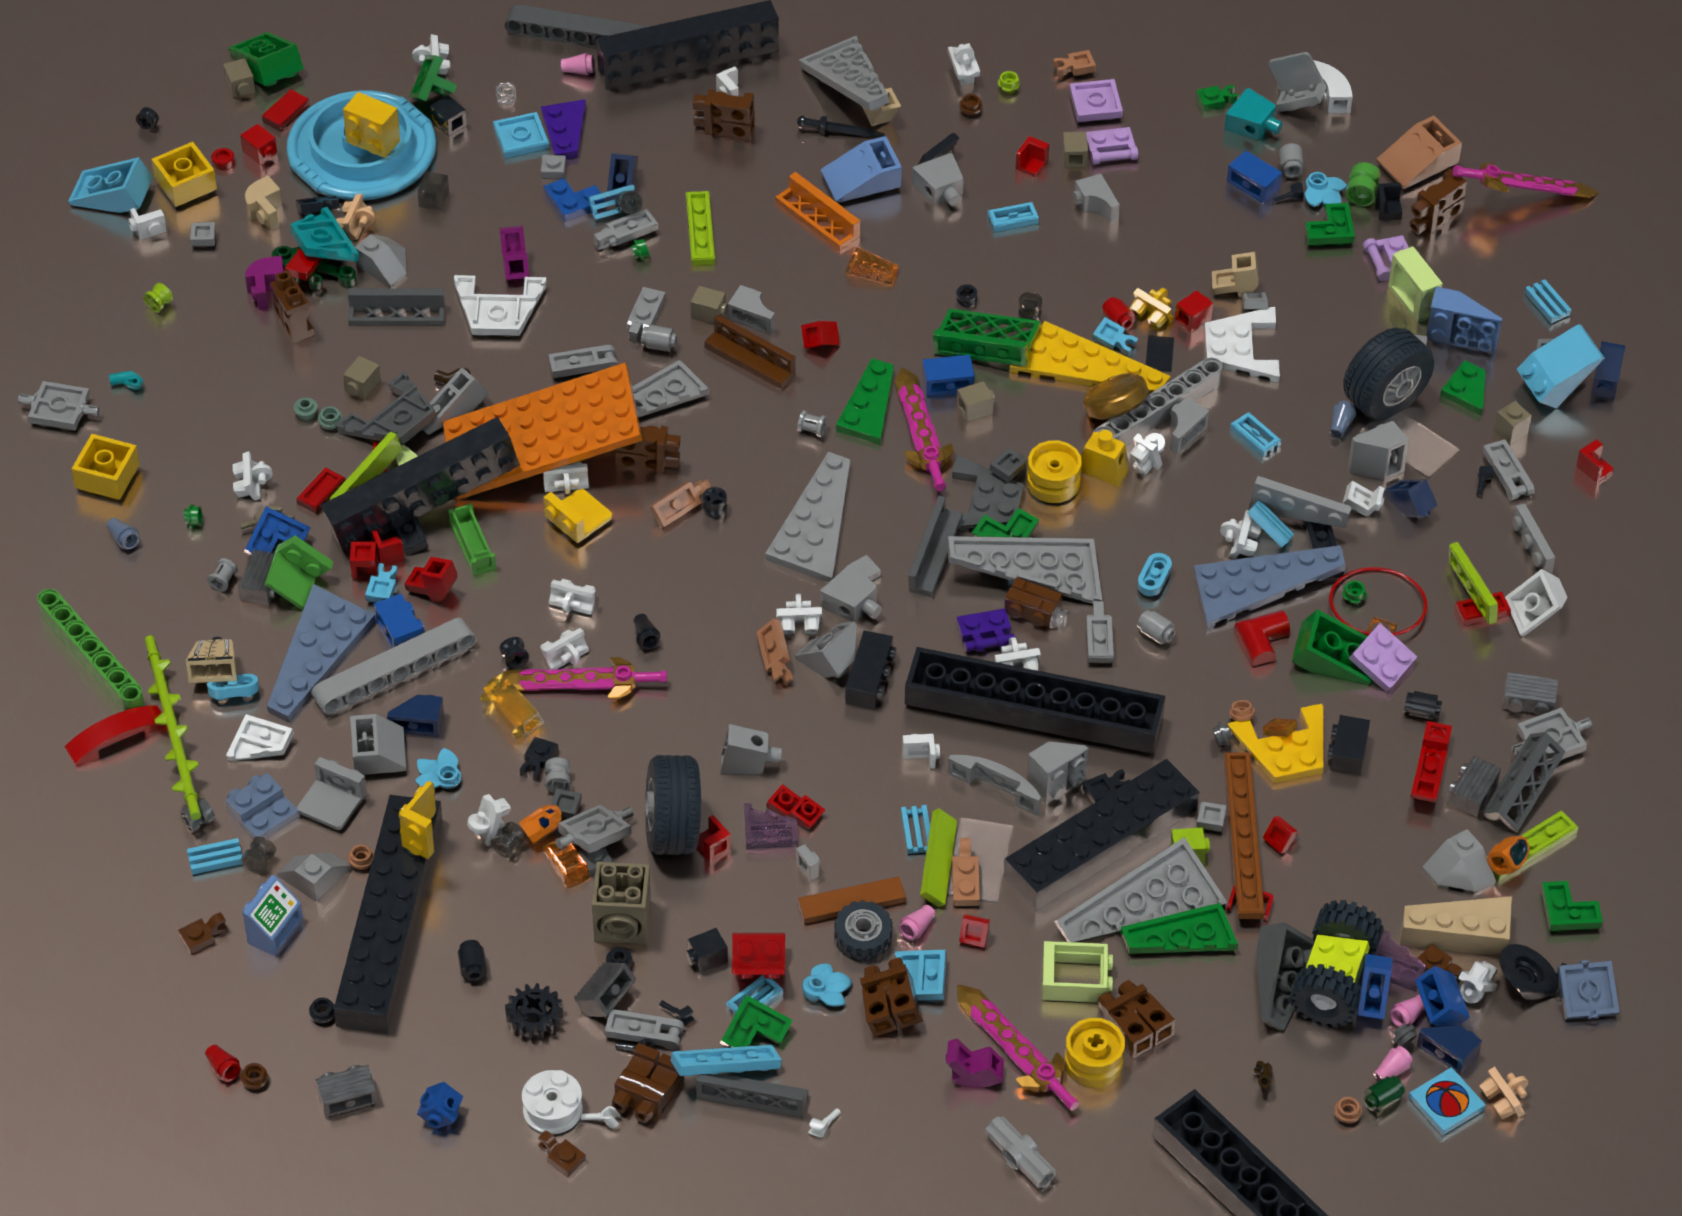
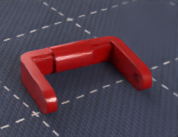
[1226,886,1274,921]

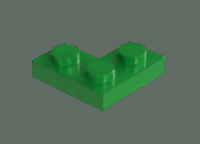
[1305,203,1355,245]
[971,508,1039,538]
[1541,881,1603,931]
[720,995,793,1048]

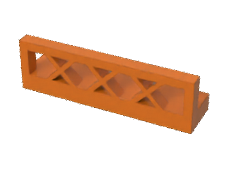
[775,172,860,250]

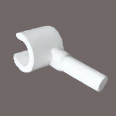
[581,1106,621,1128]
[808,1108,841,1137]

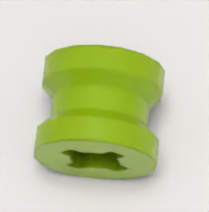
[143,283,173,313]

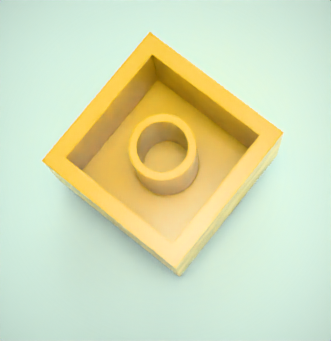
[343,92,400,158]
[151,142,217,207]
[71,434,140,500]

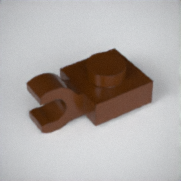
[178,912,228,954]
[1415,944,1463,983]
[538,1130,586,1178]

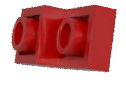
[766,784,826,829]

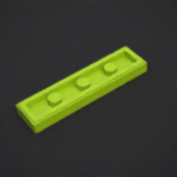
[686,191,715,266]
[330,431,402,500]
[1449,542,1498,624]
[920,808,957,907]
[1487,810,1578,881]

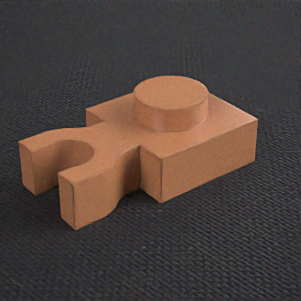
[1053,50,1096,77]

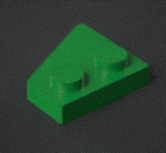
[1440,360,1485,416]

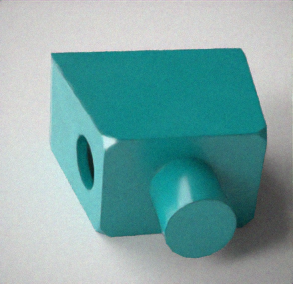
[1224,88,1283,140]

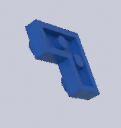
[543,178,606,222]
[244,506,311,555]

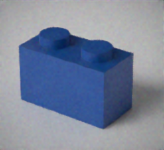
[1227,150,1282,203]
[922,355,975,397]
[374,594,425,648]
[1358,954,1393,1019]
[1415,966,1470,1027]

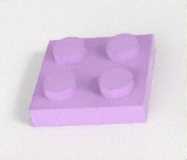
[1069,79,1123,122]
[1349,623,1417,692]

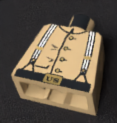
[186,637,237,683]

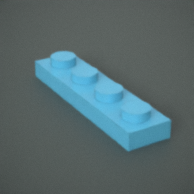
[671,1045,782,1076]

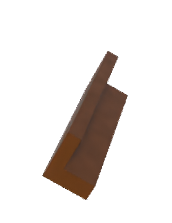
[704,315,796,390]

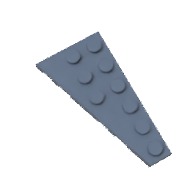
[1194,545,1346,629]
[267,584,376,722]

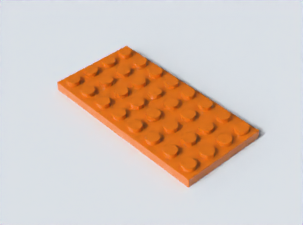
[443,362,643,500]

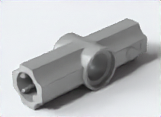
[985,1116,1056,1188]

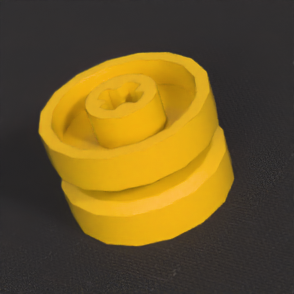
[1027,440,1082,503]
[1065,1018,1125,1088]

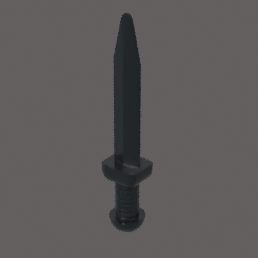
[797,115,885,137]

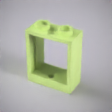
[1388,247,1443,324]
[1042,941,1113,1003]

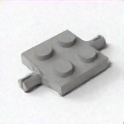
[18,381,100,430]
[1511,708,1592,765]
[555,805,634,853]

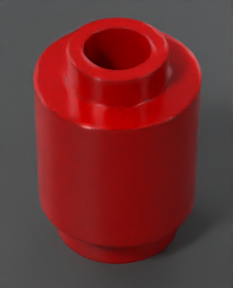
[1102,297,1135,330]

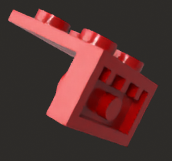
[732,933,785,979]

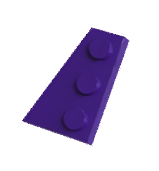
[541,99,586,159]

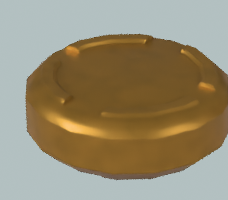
[1083,373,1149,420]

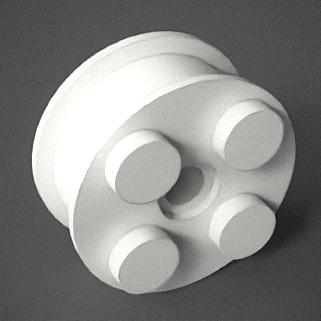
[522,1070,583,1134]

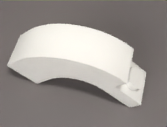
[1278,60,1353,114]

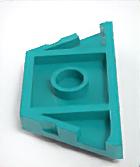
[290,207,359,262]

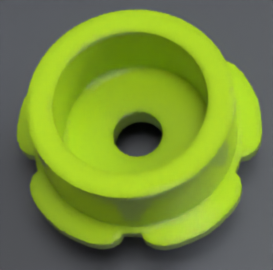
[997,71,1020,92]

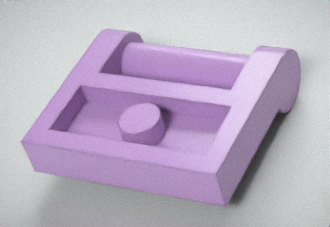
[1086,127,1138,165]
[1363,235,1409,281]

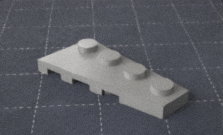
[632,360,709,417]
[1248,476,1352,528]

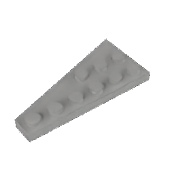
[799,36,889,110]
[765,452,850,583]
[947,536,1102,604]
[1055,837,1228,942]

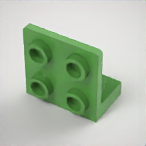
[265,535,333,610]

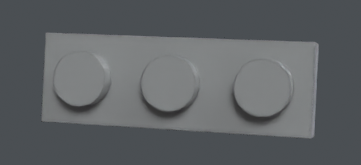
[1512,503,1556,574]

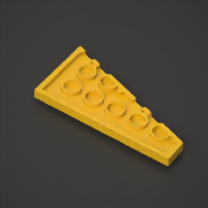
[1009,321,1171,396]

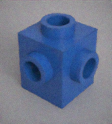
[417,1082,463,1129]

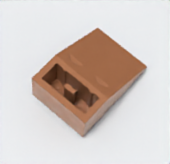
[1376,115,1462,189]

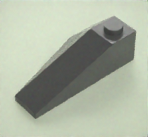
[1256,922,1315,1031]

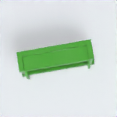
[448,503,496,576]

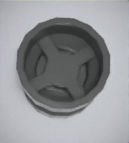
[180,798,216,833]

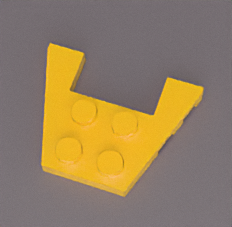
[1227,703,1324,784]

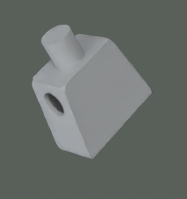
[912,153,964,206]
[820,563,882,622]
[720,724,782,775]

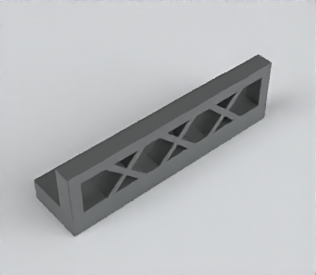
[348,288,445,326]
[908,495,962,597]
[1482,732,1566,832]
[696,1073,808,1118]

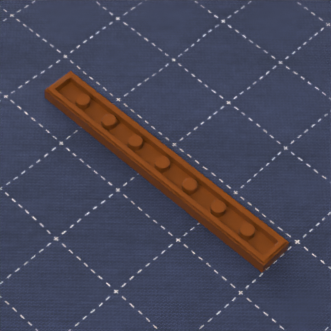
[1224,752,1264,919]

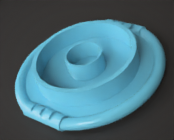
[286,90,436,201]

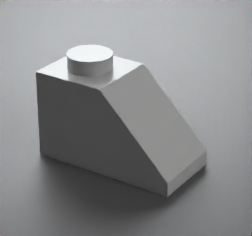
[355,234,407,288]
[794,621,857,678]
[1422,829,1496,894]
[277,852,351,902]

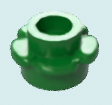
[631,239,650,261]
[184,504,203,528]
[1342,580,1367,604]

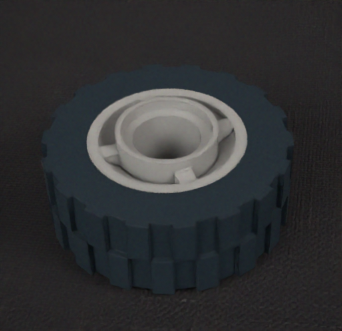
[834,900,893,961]

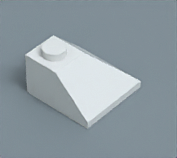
[1505,569,1567,637]

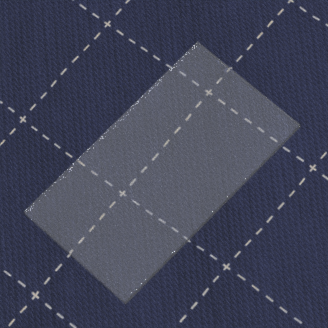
[1359,412,1459,479]
[947,818,1013,903]

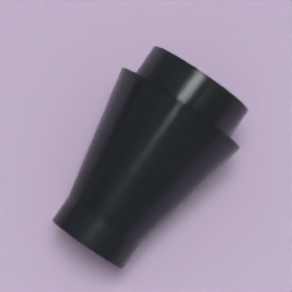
[633,614,660,650]

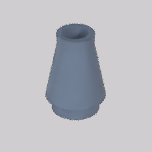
[1330,401,1356,438]
[106,518,140,549]

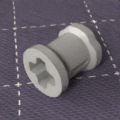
[797,410,827,437]
[207,558,238,592]

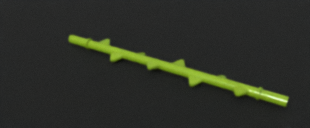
[144,635,201,820]

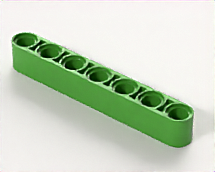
[37,589,145,711]

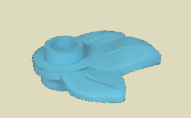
[1305,172,1347,207]
[415,748,461,789]
[802,963,853,1006]

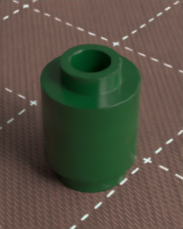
[1364,1075,1405,1113]

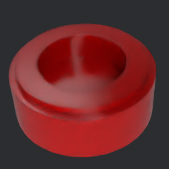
[211,148,235,170]

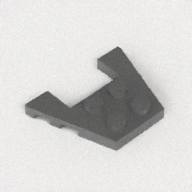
[336,371,437,445]
[952,455,1024,532]

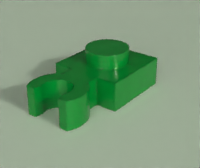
[1196,85,1239,112]

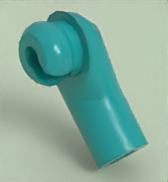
[109,371,143,390]

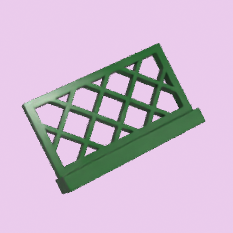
[933,308,1041,367]

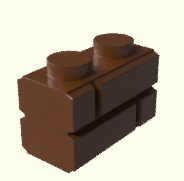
[1004,577,1063,628]

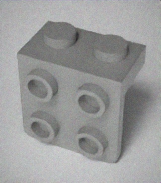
[1268,52,1327,112]
[297,757,367,830]

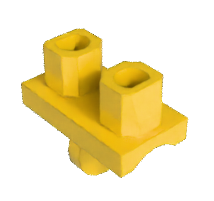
[1130,288,1175,329]

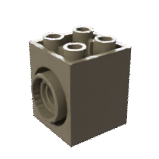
[592,862,651,944]

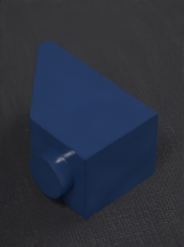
[606,153,638,202]
[1591,341,1625,398]
[1383,479,1438,519]
[387,695,444,737]
[1417,1026,1482,1075]

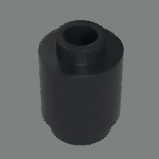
[1404,691,1442,720]
[457,940,487,981]

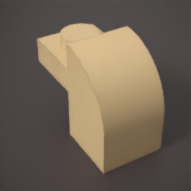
[245,176,282,230]
[1212,252,1259,298]

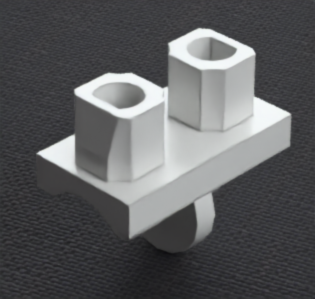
[412,34,450,76]
[948,43,980,85]
[1130,433,1165,475]
[232,451,273,501]
[543,462,589,494]
[1220,510,1262,559]
[549,579,596,615]
[776,594,822,635]
[540,628,589,670]
[994,637,1041,670]
[467,794,511,846]
[1459,961,1499,1003]

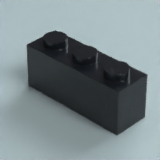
[845,630,897,710]

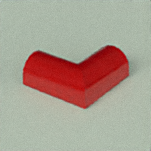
[1234,610,1290,667]

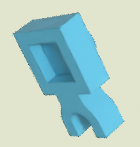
[1092,317,1138,356]
[365,563,398,603]

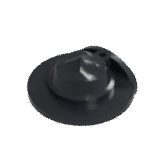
[1499,944,1559,1000]

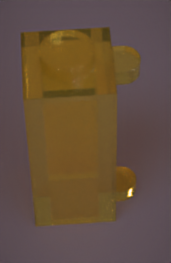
[480,673,545,739]

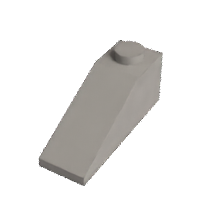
[423,368,490,435]

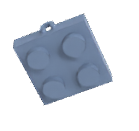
[1557,960,1620,1020]

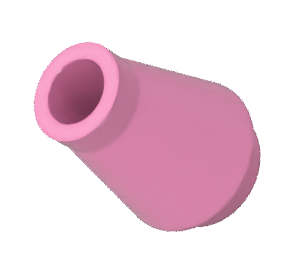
[561,53,595,75]
[899,905,936,940]
[1390,994,1425,1027]
[1373,1046,1413,1081]

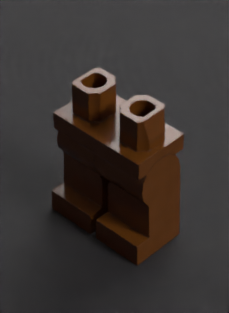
[692,89,755,141]
[1409,168,1467,234]
[270,270,315,343]
[616,426,681,474]
[860,957,923,1037]
[1098,980,1176,1059]
[612,1043,684,1123]

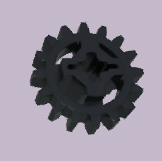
[505,983,563,1039]

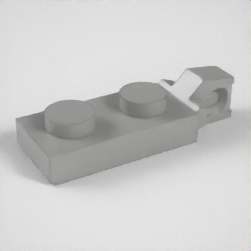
[594,209,658,250]
[627,287,666,343]
[1086,601,1114,663]

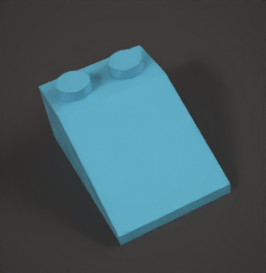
[68,157,153,213]
[1517,324,1604,408]

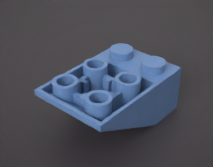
[820,136,902,203]
[1426,287,1502,353]

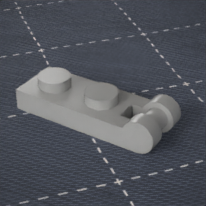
[548,345,618,378]
[1482,439,1535,501]
[605,1009,684,1050]

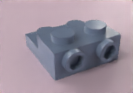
[225,773,300,844]

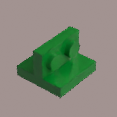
[409,55,457,101]

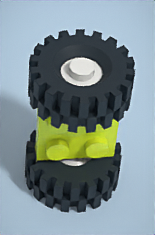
[1290,900,1384,1027]

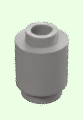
[1279,143,1304,178]
[641,325,677,352]
[1137,610,1176,645]

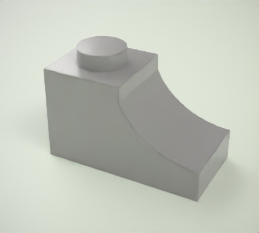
[1072,174,1120,223]
[728,285,775,335]
[1170,397,1210,454]

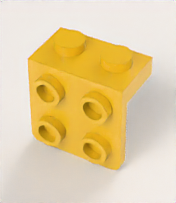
[544,489,612,543]
[399,781,436,859]

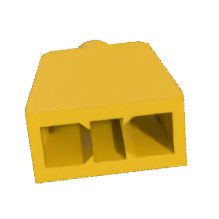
[1081,430,1129,487]

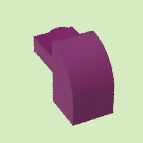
[499,225,530,280]
[245,256,283,309]
[945,1038,1004,1088]

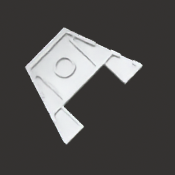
[454,275,547,336]
[1204,307,1280,382]

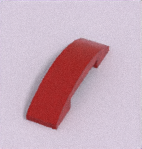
[65,705,167,767]
[1410,721,1452,803]

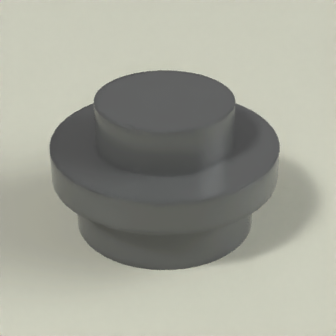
[1212,721,1233,747]
[1392,1024,1418,1047]

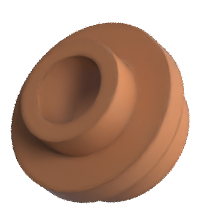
[1229,700,1255,721]
[348,844,374,870]
[1334,1097,1362,1123]

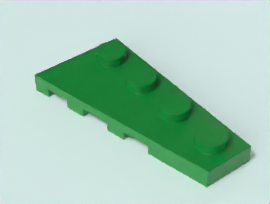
[836,358,894,445]
[1120,903,1238,954]

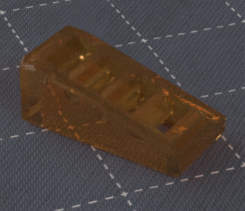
[845,247,899,285]
[542,840,590,888]

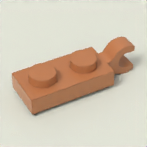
[649,479,711,527]
[756,618,793,685]
[952,838,980,906]

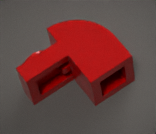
[404,557,458,602]

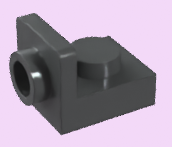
[990,448,1027,482]

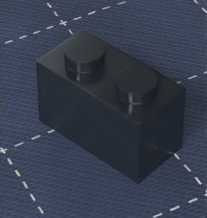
[1327,715,1370,775]

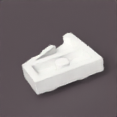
[226,714,294,761]

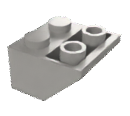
[1347,421,1409,481]
[350,714,407,775]
[1027,741,1088,804]

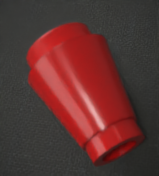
[205,1044,241,1082]

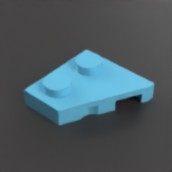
[895,950,947,1001]

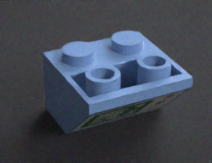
[242,875,303,956]

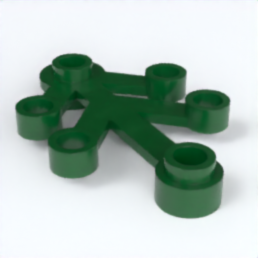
[272,246,357,290]

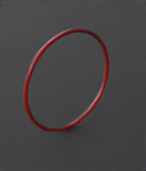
[1329,567,1428,636]

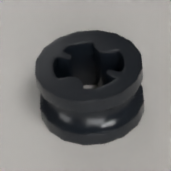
[136,107,159,130]
[956,284,977,307]

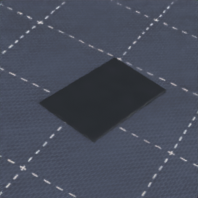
[1146,335,1174,371]

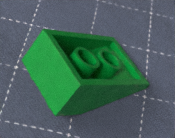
[228,32,304,86]
[1291,609,1371,685]

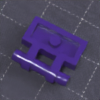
[956,608,1015,653]

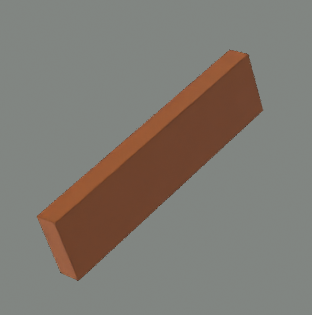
[798,876,906,924]

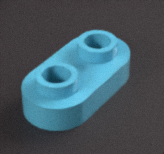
[1137,553,1172,596]
[207,674,259,700]

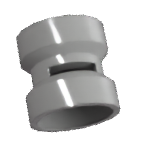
[545,757,571,793]

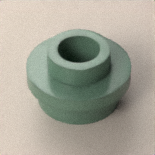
[293,398,318,420]
[318,406,343,429]

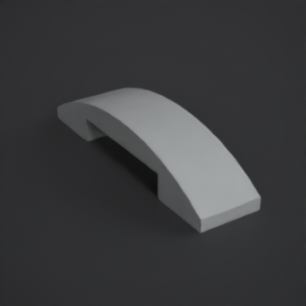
[948,755,1041,816]

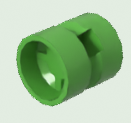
[1346,162,1381,207]

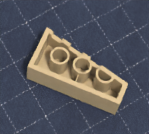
[1400,896,1512,957]

